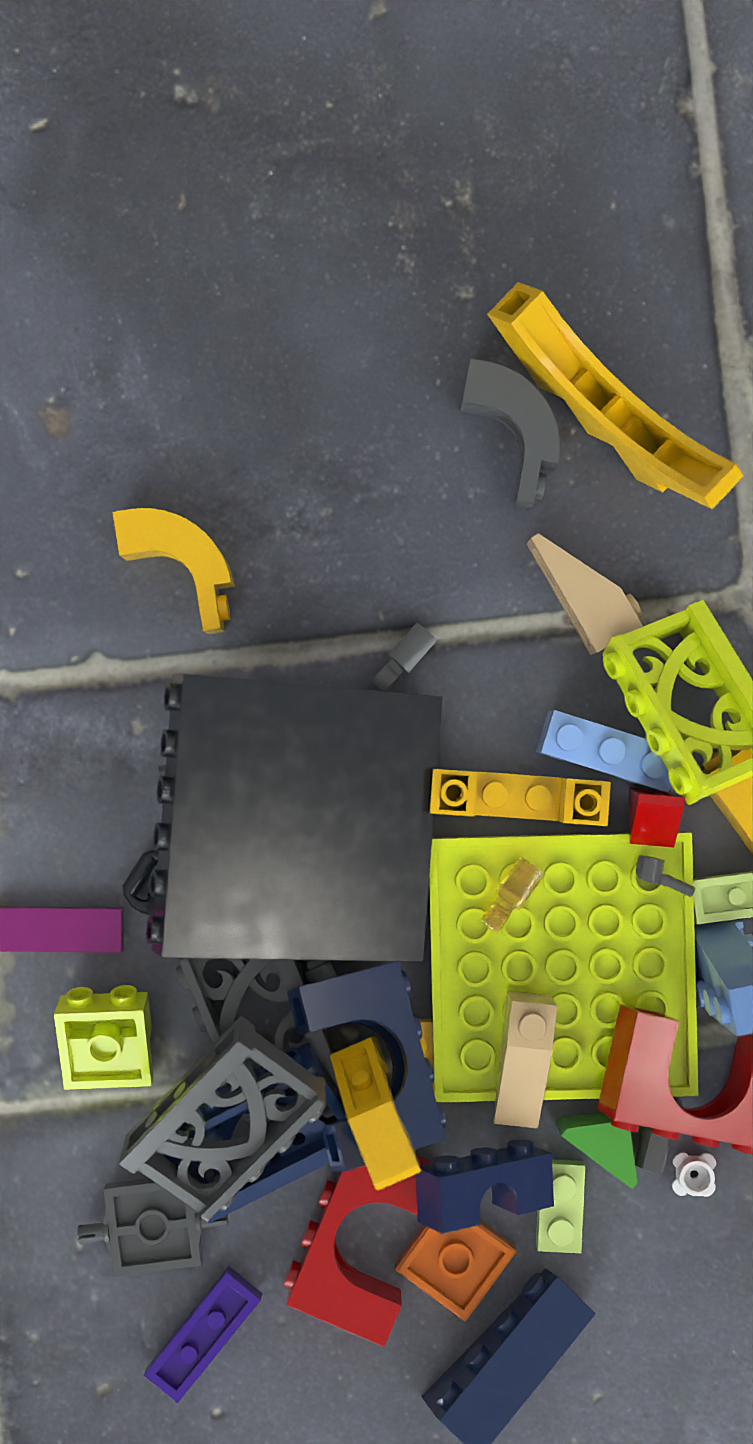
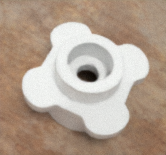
[672,1151,716,1197]

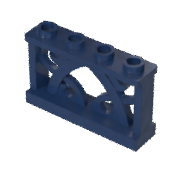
[158,1042,347,1223]

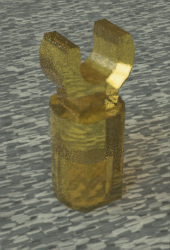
[481,856,545,933]

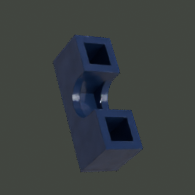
[416,1140,554,1234]

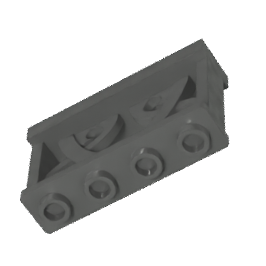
[176,957,338,1123]
[119,1016,326,1221]

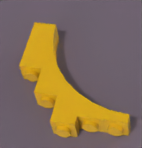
[487,282,744,509]

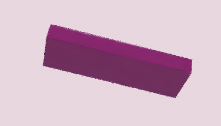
[0,906,124,953]

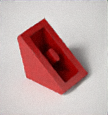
[629,788,685,848]

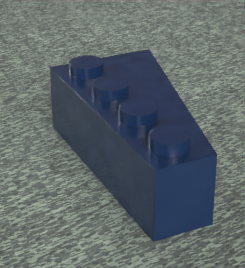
[421,1269,596,1444]

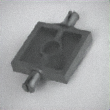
[77,1178,229,1277]

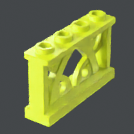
[602,600,753,805]

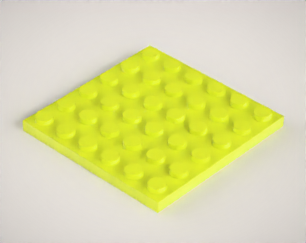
[429,831,699,1102]

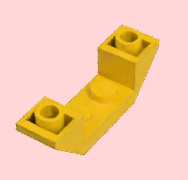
[430,769,611,826]
[330,1037,421,1190]

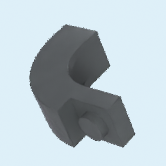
[460,358,560,510]

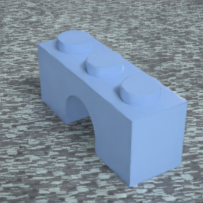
[536,710,671,793]

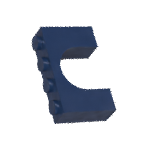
[287,961,446,1172]

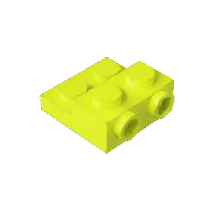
[54,985,154,1090]

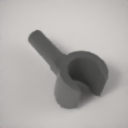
[636,855,695,897]

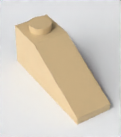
[527,533,643,655]
[493,990,557,1128]

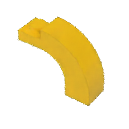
[112,508,235,634]

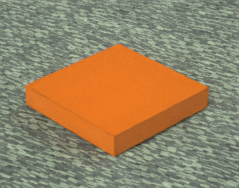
[395,1220,517,1322]

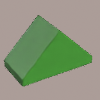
[556,1112,638,1189]

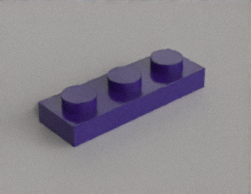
[144,1266,262,1403]

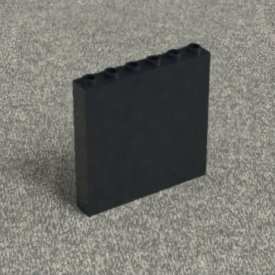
[146,674,443,961]

